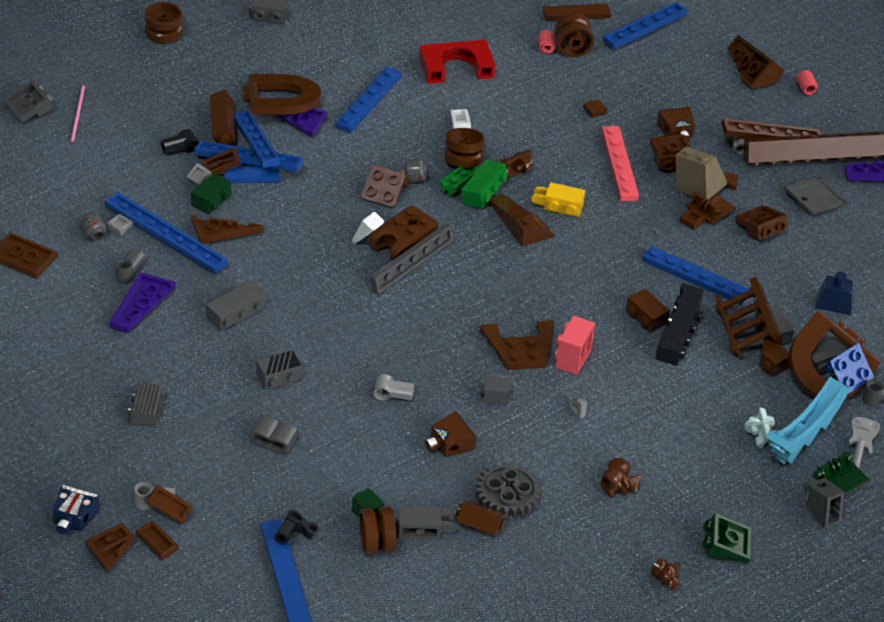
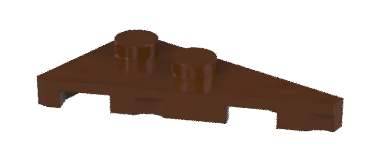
[191,215,264,244]

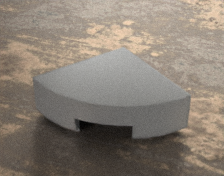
[568,398,587,419]

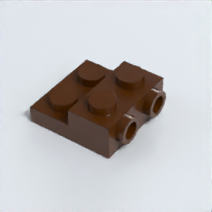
[650,134,690,171]
[735,205,788,240]

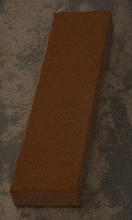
[543,3,611,21]

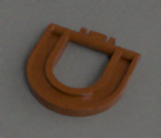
[243,74,321,115]
[788,310,882,400]

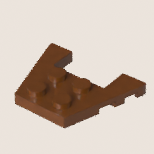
[480,320,554,370]

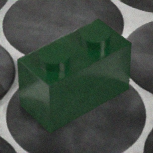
[191,173,232,215]

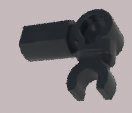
[275,510,318,545]

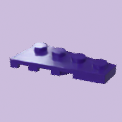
[109,272,176,333]

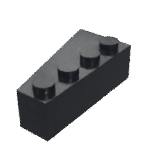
[655,283,704,366]

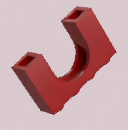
[419,39,495,84]

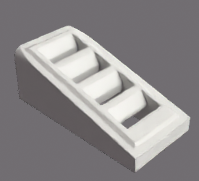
[450,109,471,129]
[352,212,384,244]

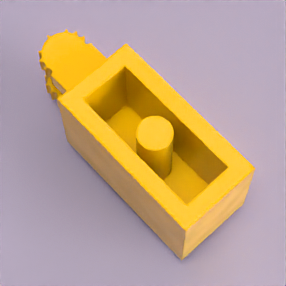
[531,182,586,217]

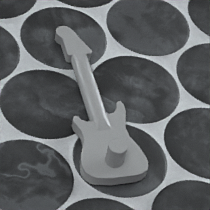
[848,417,880,468]

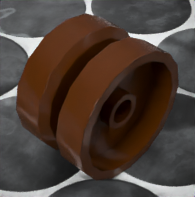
[145,2,183,44]
[554,14,594,57]
[444,128,485,168]
[359,506,396,555]

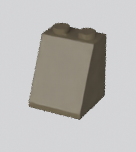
[676,146,727,200]

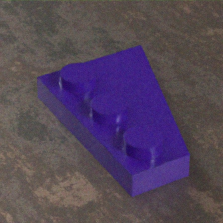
[844,160,884,182]

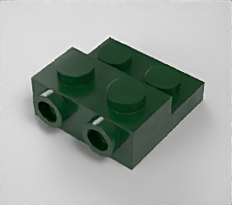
[702,513,752,564]

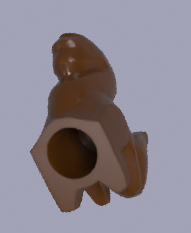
[601,458,642,498]

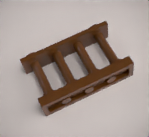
[715,276,783,360]

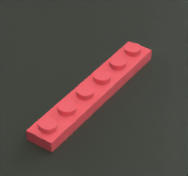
[601,126,639,201]

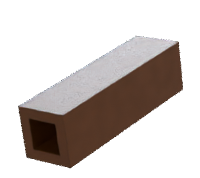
[210,89,236,145]

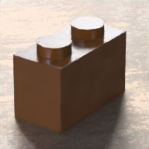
[626,289,670,333]

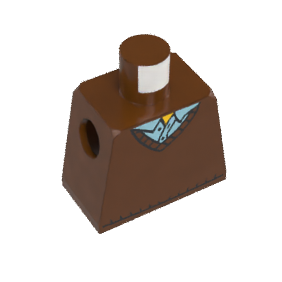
[657,107,695,142]
[425,411,476,457]

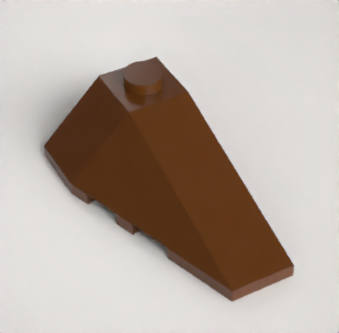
[728,35,785,89]
[489,194,555,247]

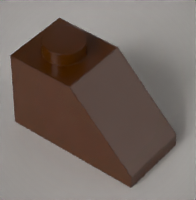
[759,337,789,377]

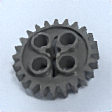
[475,462,542,519]

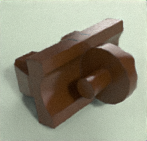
[500,149,534,178]

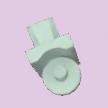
[744,408,775,448]

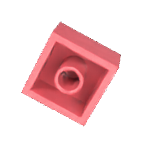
[554,316,595,375]

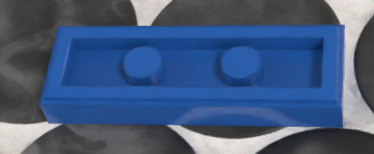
[225,166,280,183]

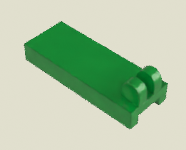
[439,166,479,197]

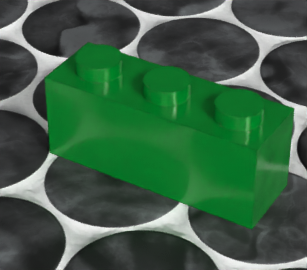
[461,160,508,208]

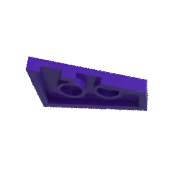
[275,97,327,137]

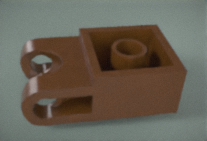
[368,205,439,261]

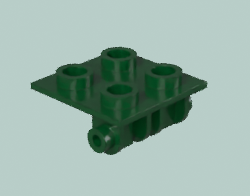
[812,452,869,494]

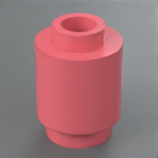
[538,30,556,54]
[796,70,817,95]

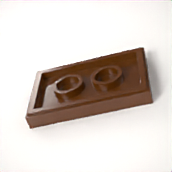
[0,232,58,279]

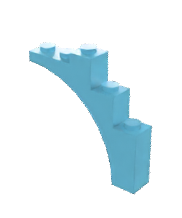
[766,377,850,464]

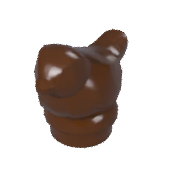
[651,558,681,590]

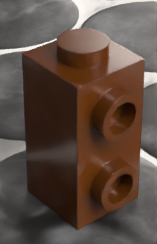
[456,500,506,535]

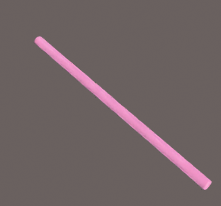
[71,85,85,142]

